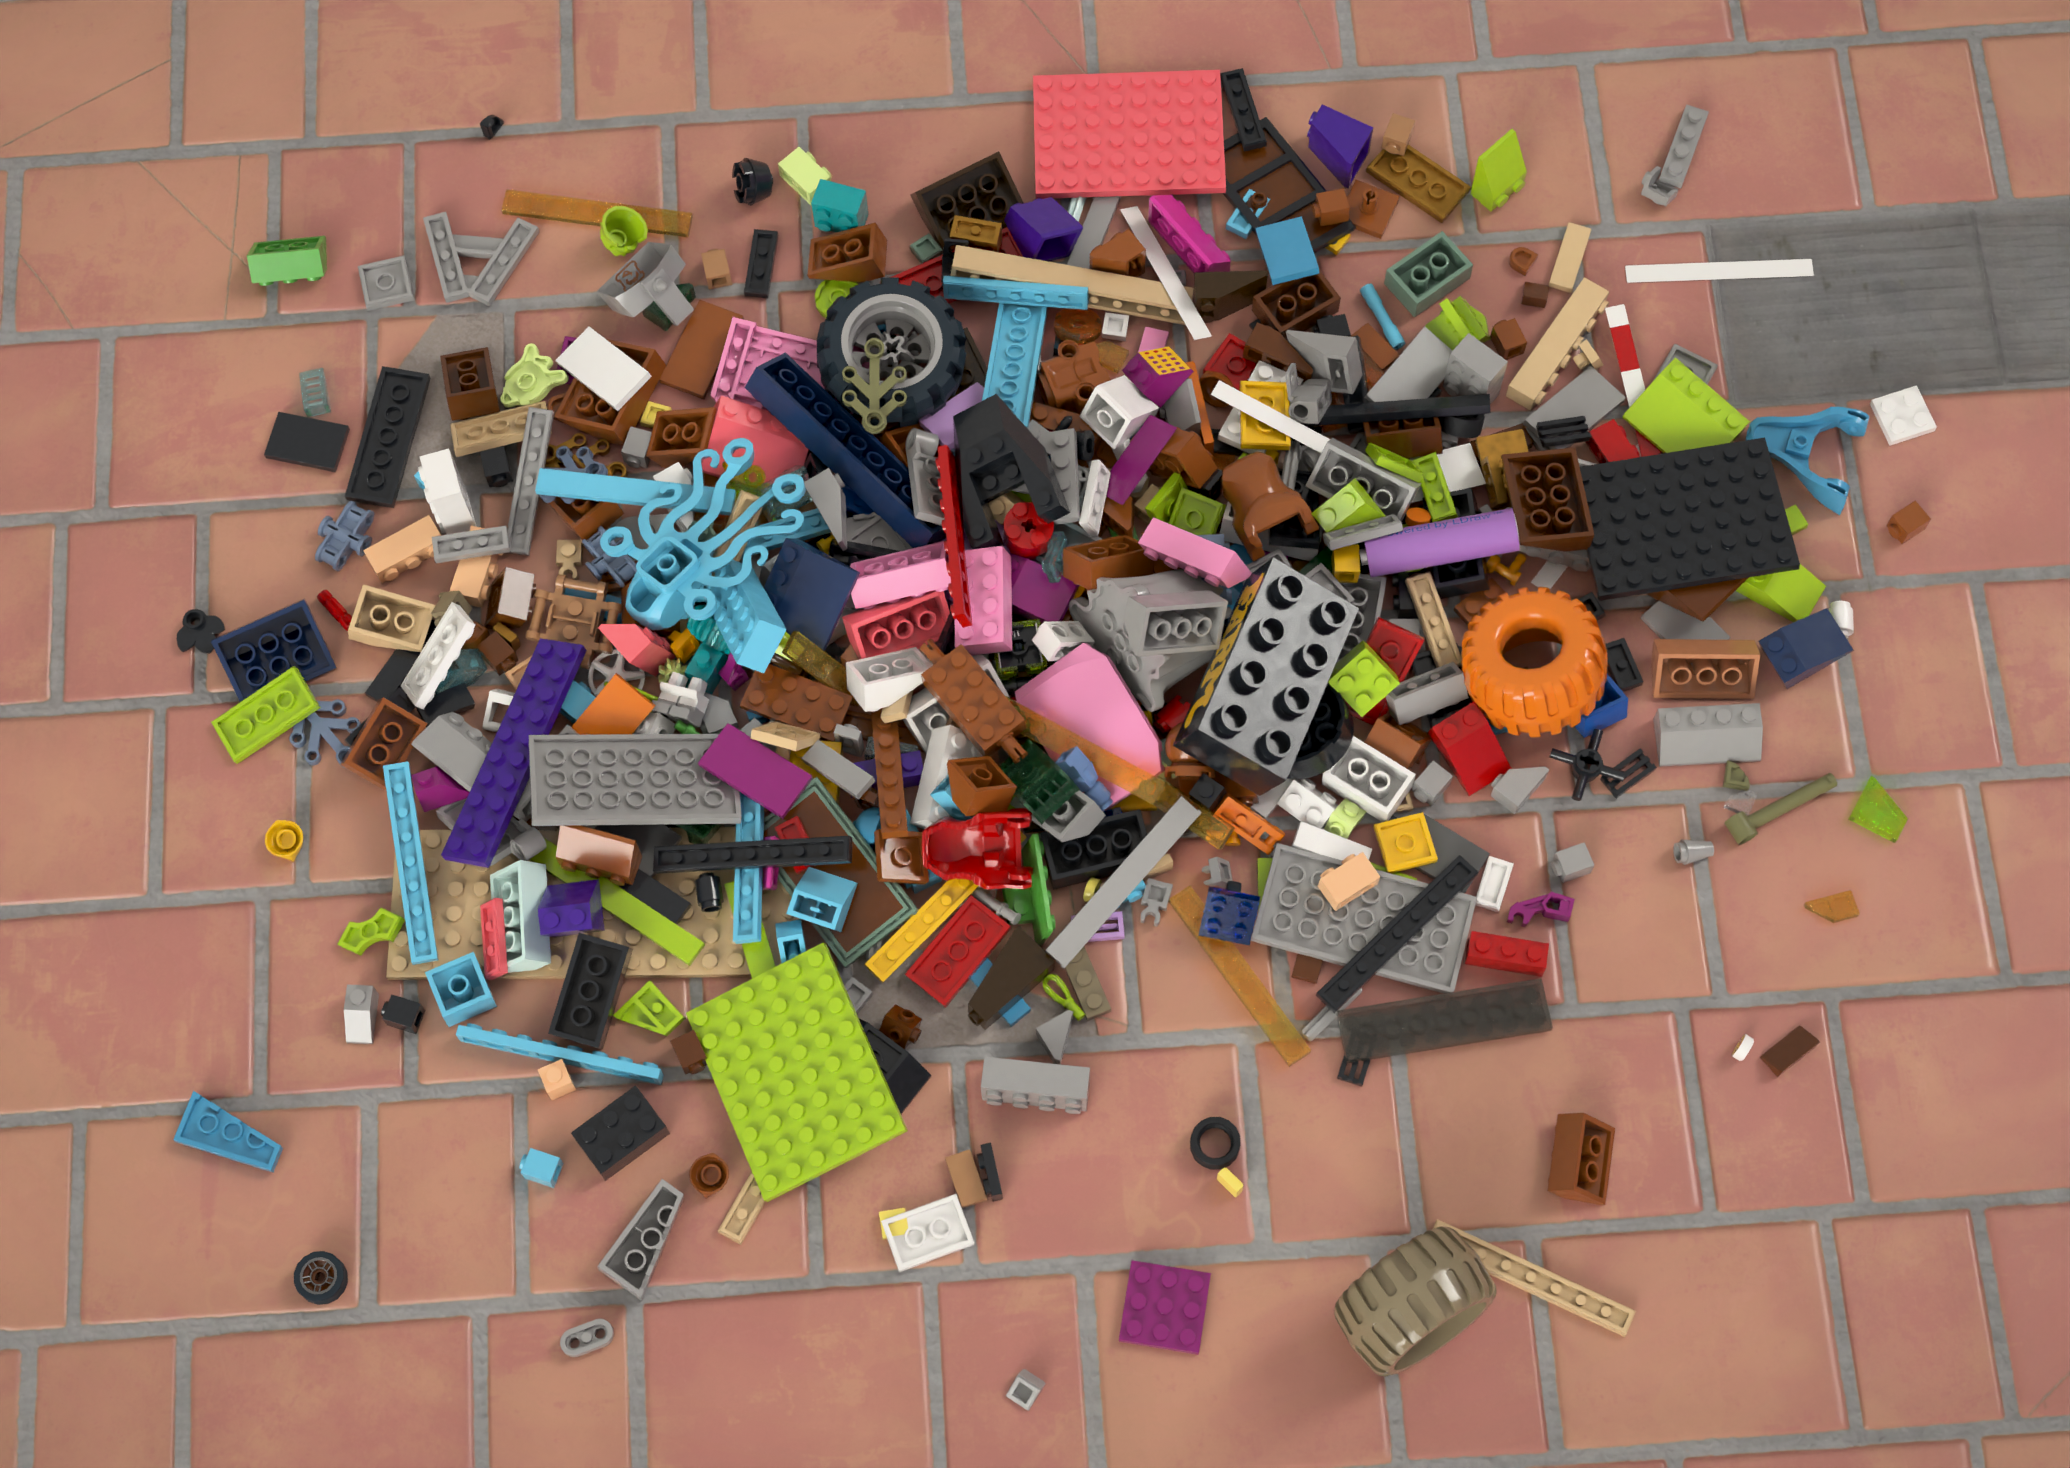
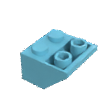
[786,867,858,932]

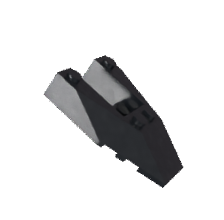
[953,394,1071,549]

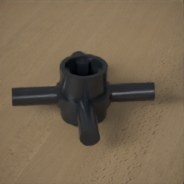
[1549,729,1626,801]

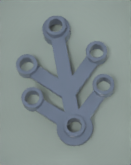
[539,446,608,504]
[289,699,361,768]

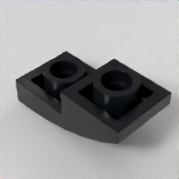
[416,683,475,728]

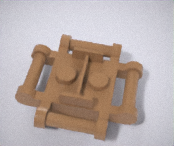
[525,574,623,669]

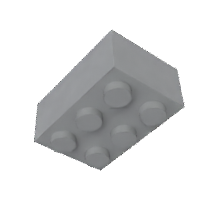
[1443,333,1508,404]

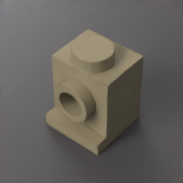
[431,591,472,627]

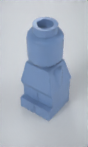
[1051,746,1113,811]

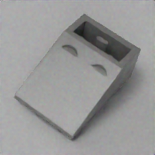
[1286,330,1362,394]

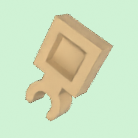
[556,540,583,580]

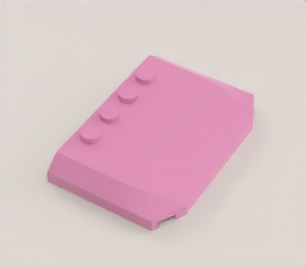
[710,317,870,419]
[1015,643,1164,813]

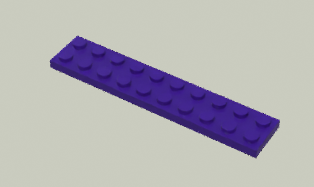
[441,638,587,868]

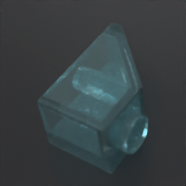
[435,649,487,694]

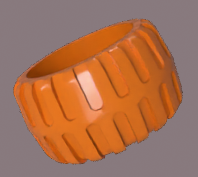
[1461,587,1608,738]

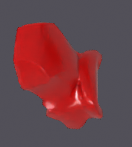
[922,808,1033,890]

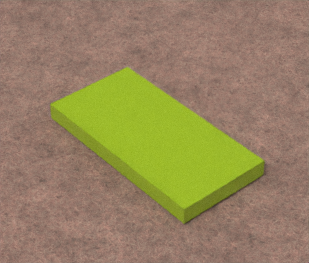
[211,666,321,764]

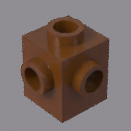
[879,1004,922,1049]

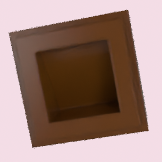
[1521,282,1549,308]

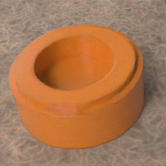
[1405,507,1431,527]

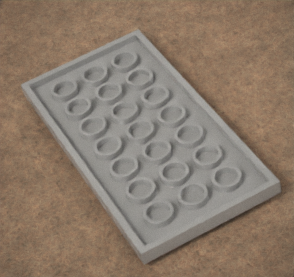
[529,734,742,826]
[1251,843,1477,996]

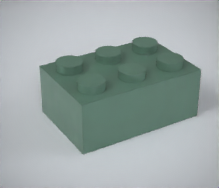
[1384,231,1473,318]

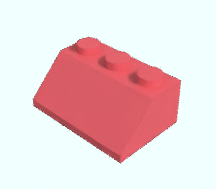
[598,624,676,677]

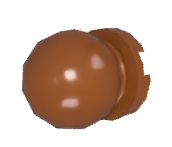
[1164,722,1216,780]

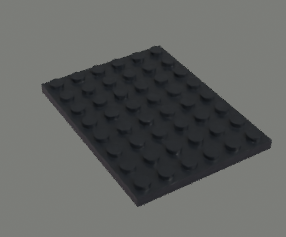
[1580,437,1800,601]

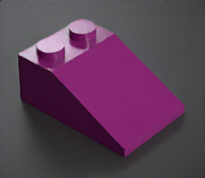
[1009,553,1080,623]

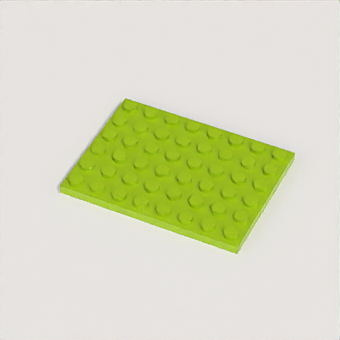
[686,943,908,1202]

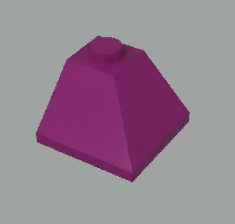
[411,766,469,812]

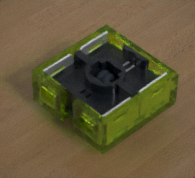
[993,619,1047,679]

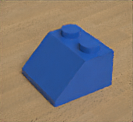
[1574,674,1628,738]

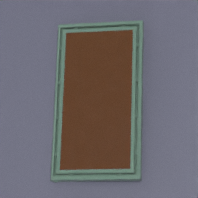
[763,777,919,968]

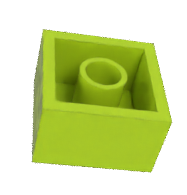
[1328,640,1400,717]

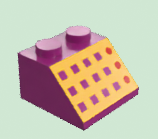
[1122,346,1194,408]

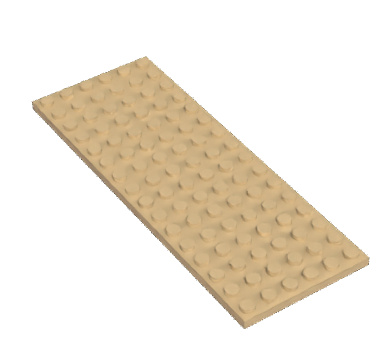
[386,827,803,980]

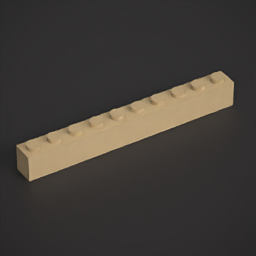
[951,245,1194,325]

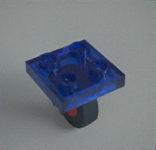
[1199,881,1260,945]

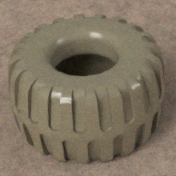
[1334,1226,1497,1377]

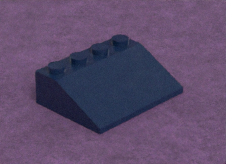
[764,538,860,663]
[211,598,337,702]

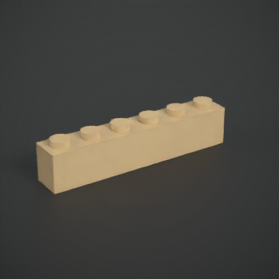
[1506,277,1609,411]

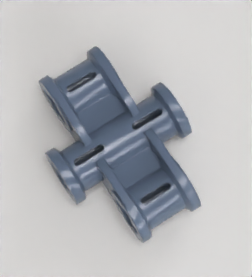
[315,501,374,571]
[581,526,637,588]

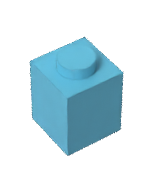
[519,1148,564,1188]

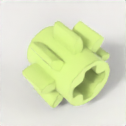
[658,658,688,683]

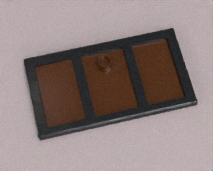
[1223,117,1356,254]

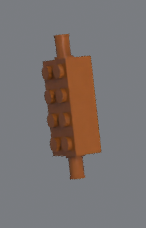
[920,639,1028,764]

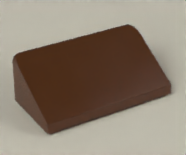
[1760,1026,1820,1077]

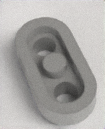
[560,1319,614,1357]

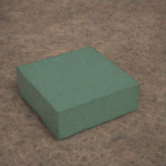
[909,233,943,264]

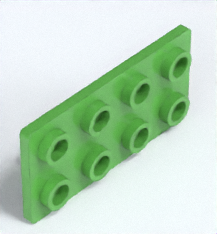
[1002,834,1055,947]

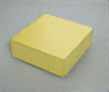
[640,401,672,429]
[1217,1167,1243,1198]
[879,1208,909,1240]

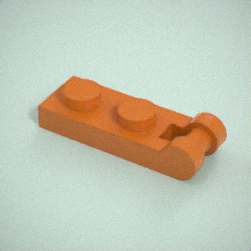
[1213,793,1285,855]

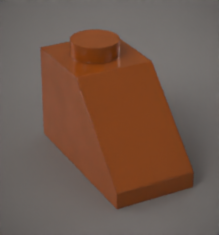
[1101,494,1134,538]

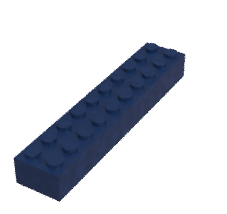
[744,352,947,548]

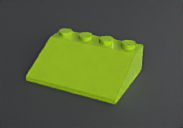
[1622,357,1750,453]

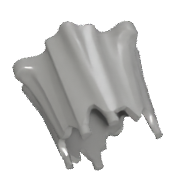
[1069,568,1232,712]

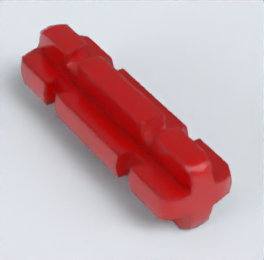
[317,590,352,631]

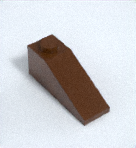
[1243,322,1314,383]

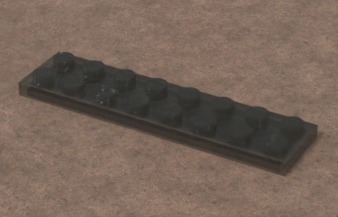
[1336,978,1553,1063]

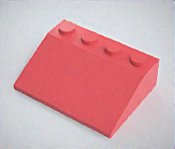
[701,395,809,494]

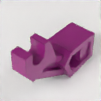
[718,653,749,691]
[1507,892,1575,927]

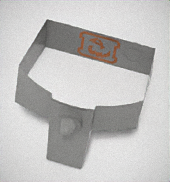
[597,242,694,326]

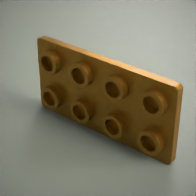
[1475,429,1528,511]

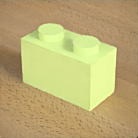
[778,147,832,206]

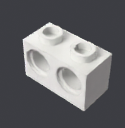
[1032,621,1095,661]

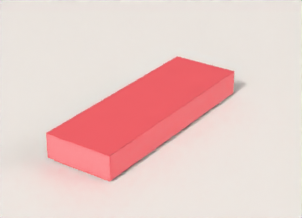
[480,898,508,980]

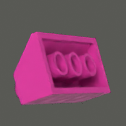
[1148,195,1231,274]

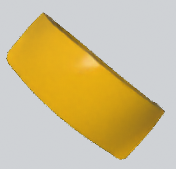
[265,820,303,862]

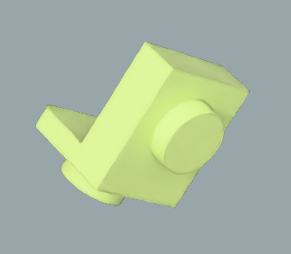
[1324,798,1366,839]

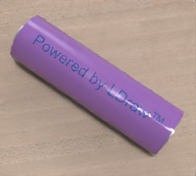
[1359,508,1520,577]

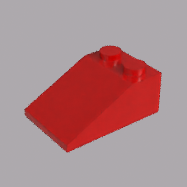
[1428,702,1512,796]

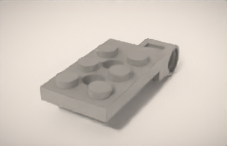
[906,428,963,526]
[436,798,547,866]

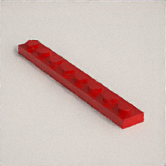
[935,444,972,628]

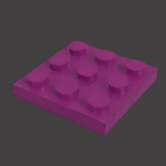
[1119,1260,1211,1355]

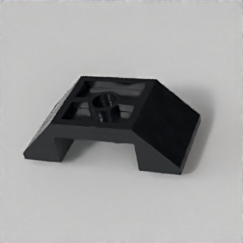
[859,1019,931,1115]

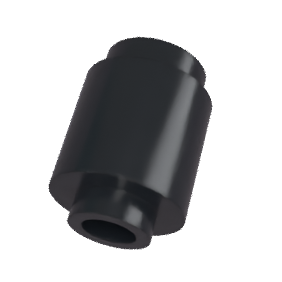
[694,872,724,912]

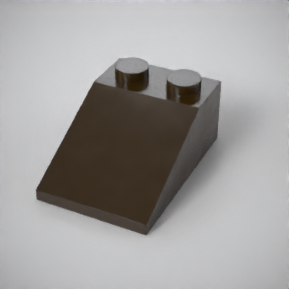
[1193,270,1268,323]

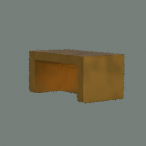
[950,215,1002,252]

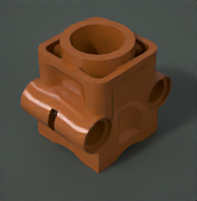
[1037,340,1111,414]

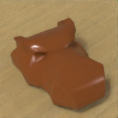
[1222,452,1320,562]

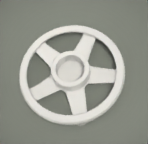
[588,649,645,697]

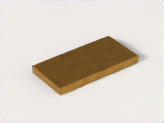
[1366,145,1471,223]

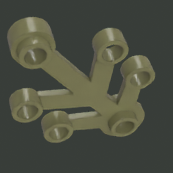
[842,338,907,434]

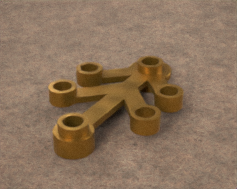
[545,433,628,478]

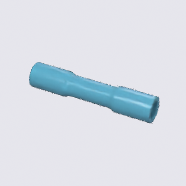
[1360,283,1406,350]

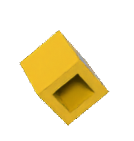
[1331,545,1360,583]

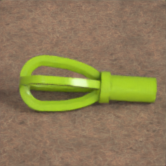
[1042,974,1086,1021]

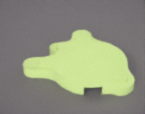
[500,343,568,408]

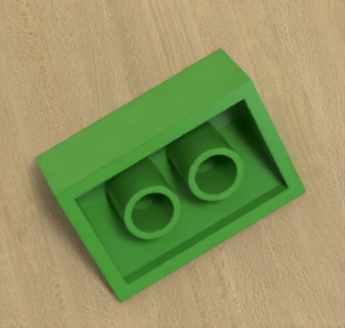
[247,236,327,286]

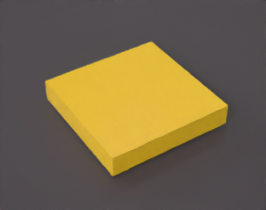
[1373,812,1438,873]

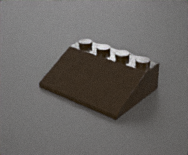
[910,151,1023,251]

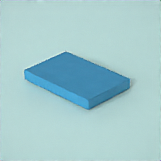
[1255,216,1319,285]

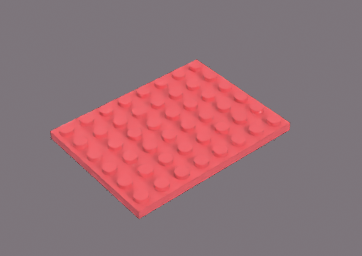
[1033,70,1226,199]

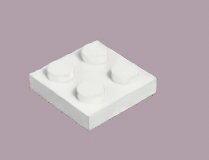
[1870,385,1937,446]

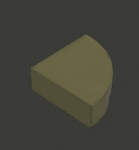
[1722,760,1750,791]

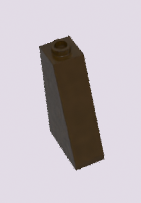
[968,926,1055,1030]

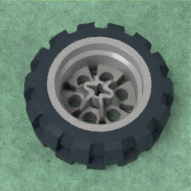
[817,277,966,428]

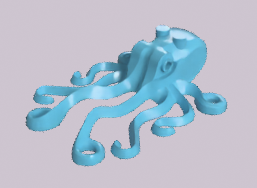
[600,438,806,630]

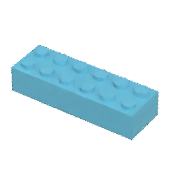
[705,560,787,673]

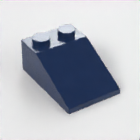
[1758,608,1854,689]

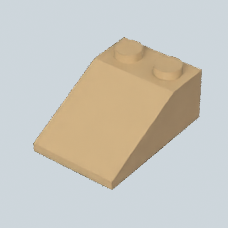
[348,584,436,652]

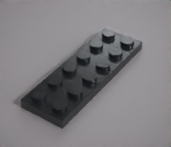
[345,366,431,508]

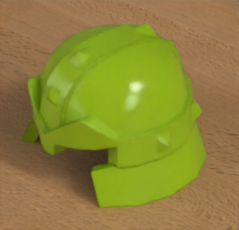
[600,206,648,256]

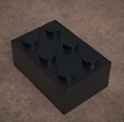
[571,1085,670,1181]

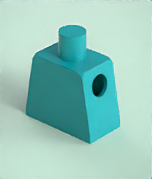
[685,643,728,695]

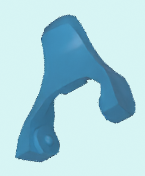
[1746,407,1870,515]

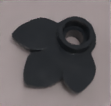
[176,609,225,654]

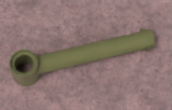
[1724,773,1837,845]

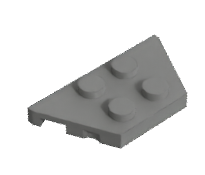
[846,512,912,551]

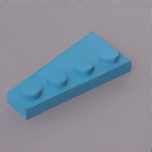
[173,1091,283,1173]

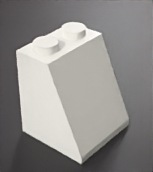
[1079,375,1159,450]

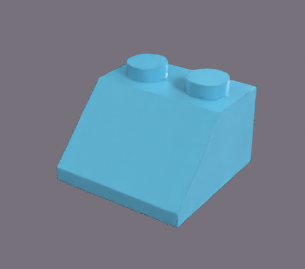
[425,952,497,1027]

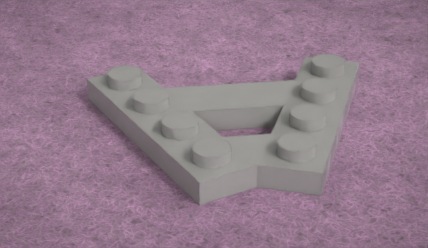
[423,212,539,306]
[1012,419,1080,525]

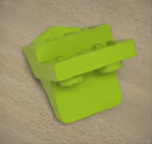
[1425,296,1491,351]

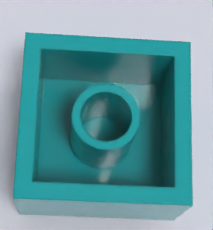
[811,179,869,233]

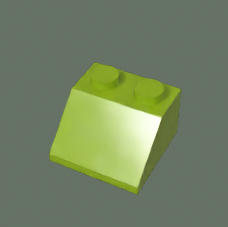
[1311,478,1385,533]

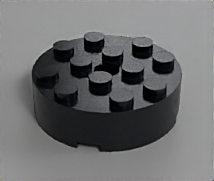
[1287,683,1354,779]

